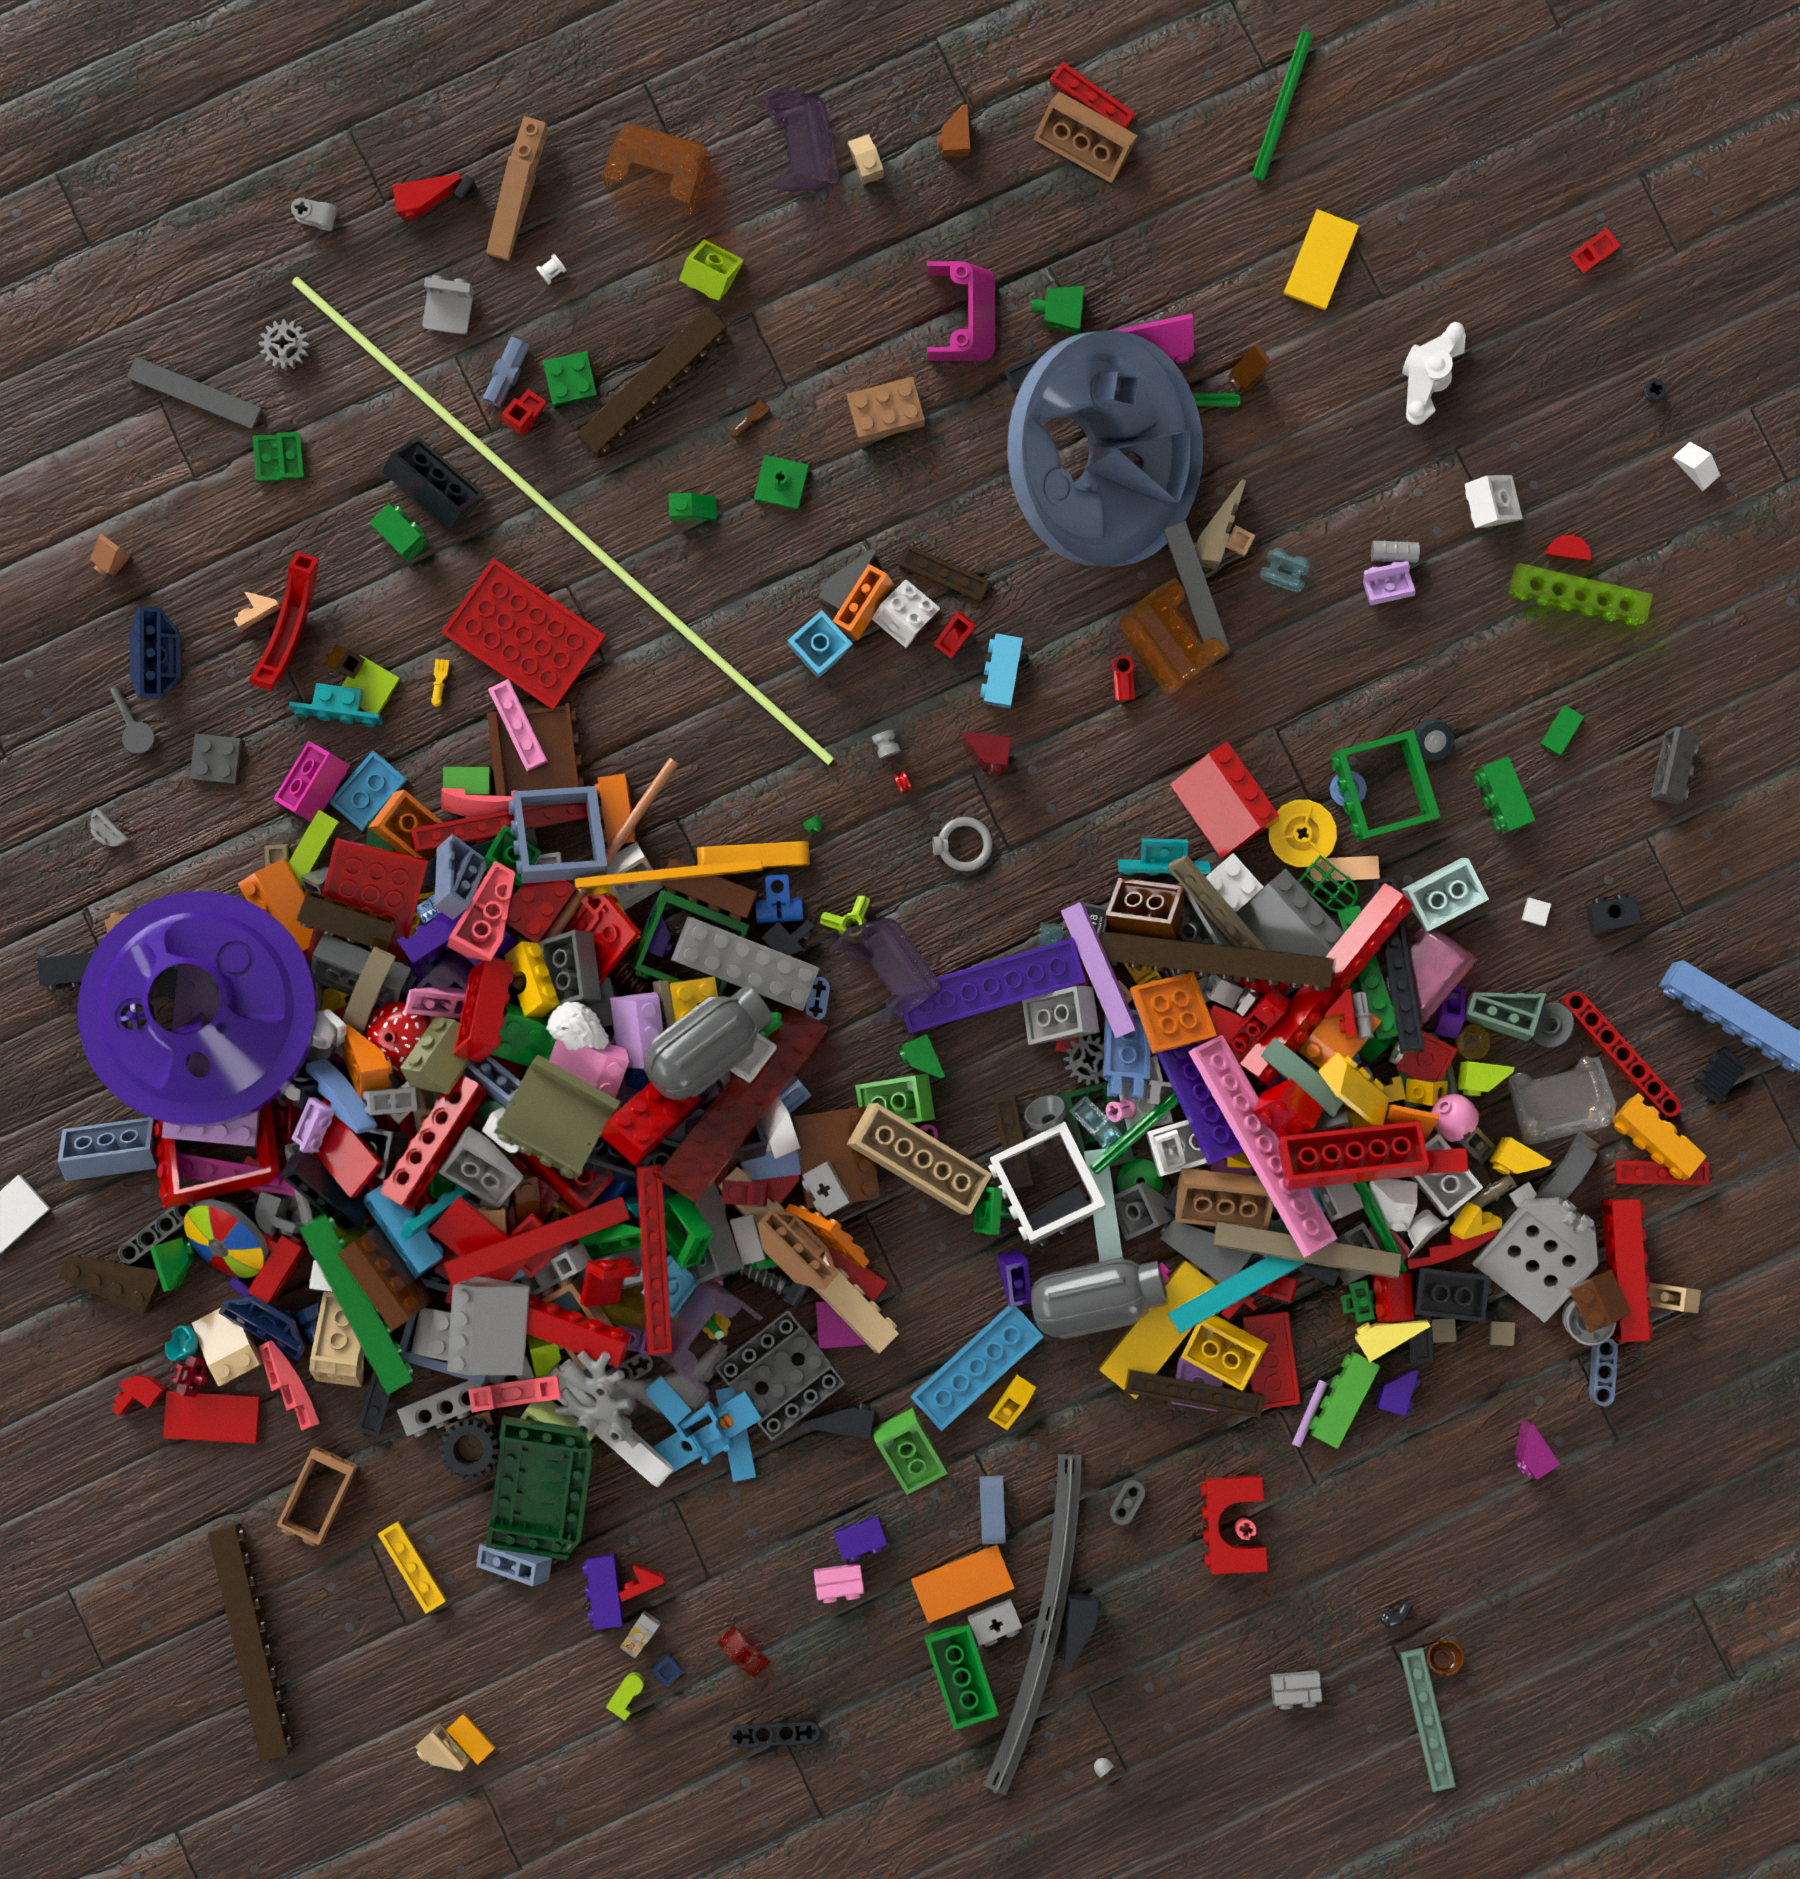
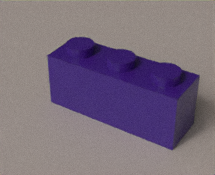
[583,1553,624,1630]

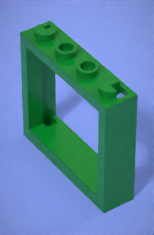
[1331,730,1440,842]
[630,890,749,997]

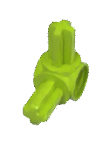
[820,895,870,941]

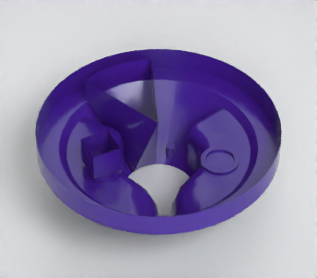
[78,891,319,1127]

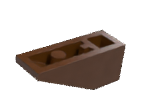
[1228,343,1271,394]
[512,1170,540,1228]

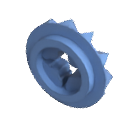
[1329,771,1367,806]

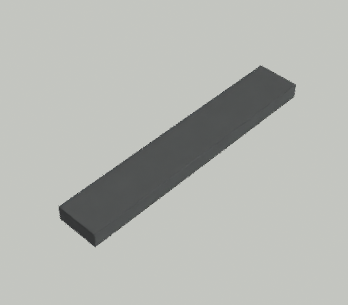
[127,357,262,430]
[1163,520,1230,658]

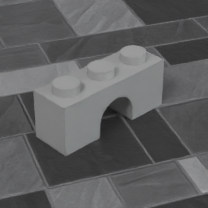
[519,1243,592,1295]

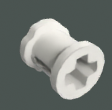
[536,254,566,284]

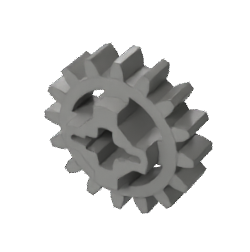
[259,319,310,370]

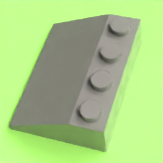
[447,1276,530,1375]

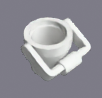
[312,1010,346,1049]

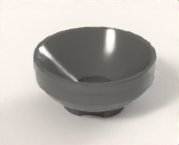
[1025,1095,1066,1131]

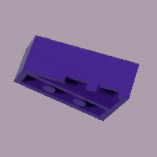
[397,909,466,965]

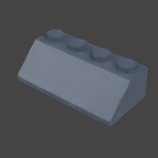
[58,1117,158,1181]

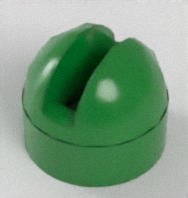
[802,815,823,834]

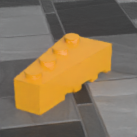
[1611,1093,1707,1180]

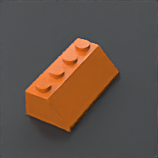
[238,858,313,954]

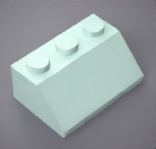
[1401,858,1489,931]

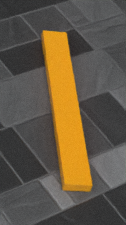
[575,859,763,890]

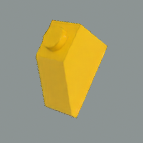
[988,1375,1036,1430]

